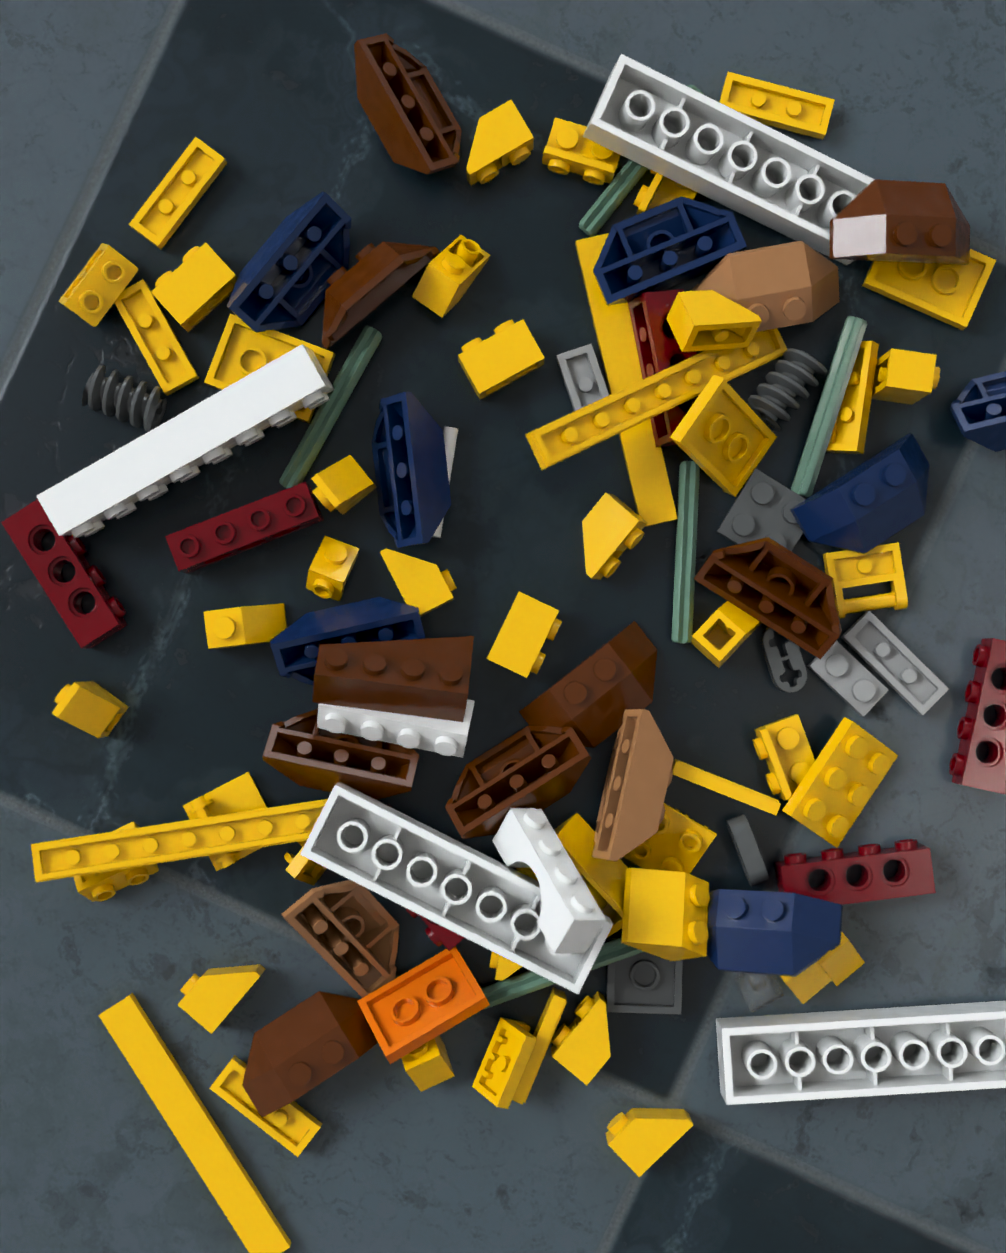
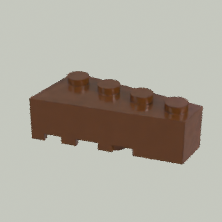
[313,636,474,722]

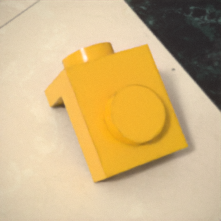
[306,535,359,601]

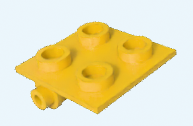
[183,771,268,872]
[623,803,717,874]

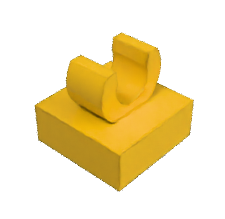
[284,840,327,886]

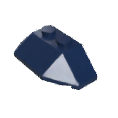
[227,192,351,332]
[593,196,747,306]
[950,371,1006,452]
[372,392,452,548]
[790,433,930,554]
[270,597,426,686]
[707,889,843,977]

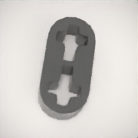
[760,627,807,693]
[726,814,769,887]

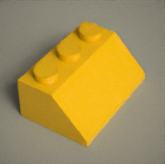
[516,813,628,937]

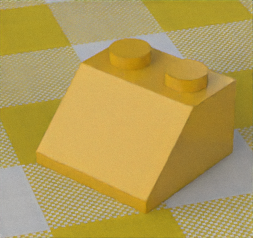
[621,867,710,961]

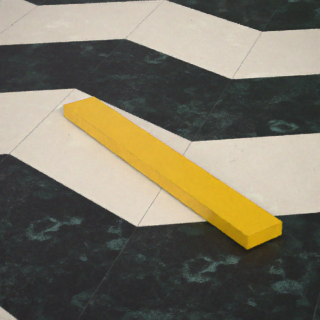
[575,233,678,527]
[525,328,787,470]
[31,799,328,882]
[98,993,292,1253]

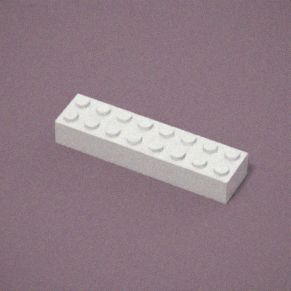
[583,54,875,265]
[36,344,335,538]
[300,781,613,994]
[716,1001,1006,1105]

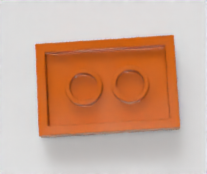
[357,946,490,1064]

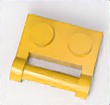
[823,542,908,619]

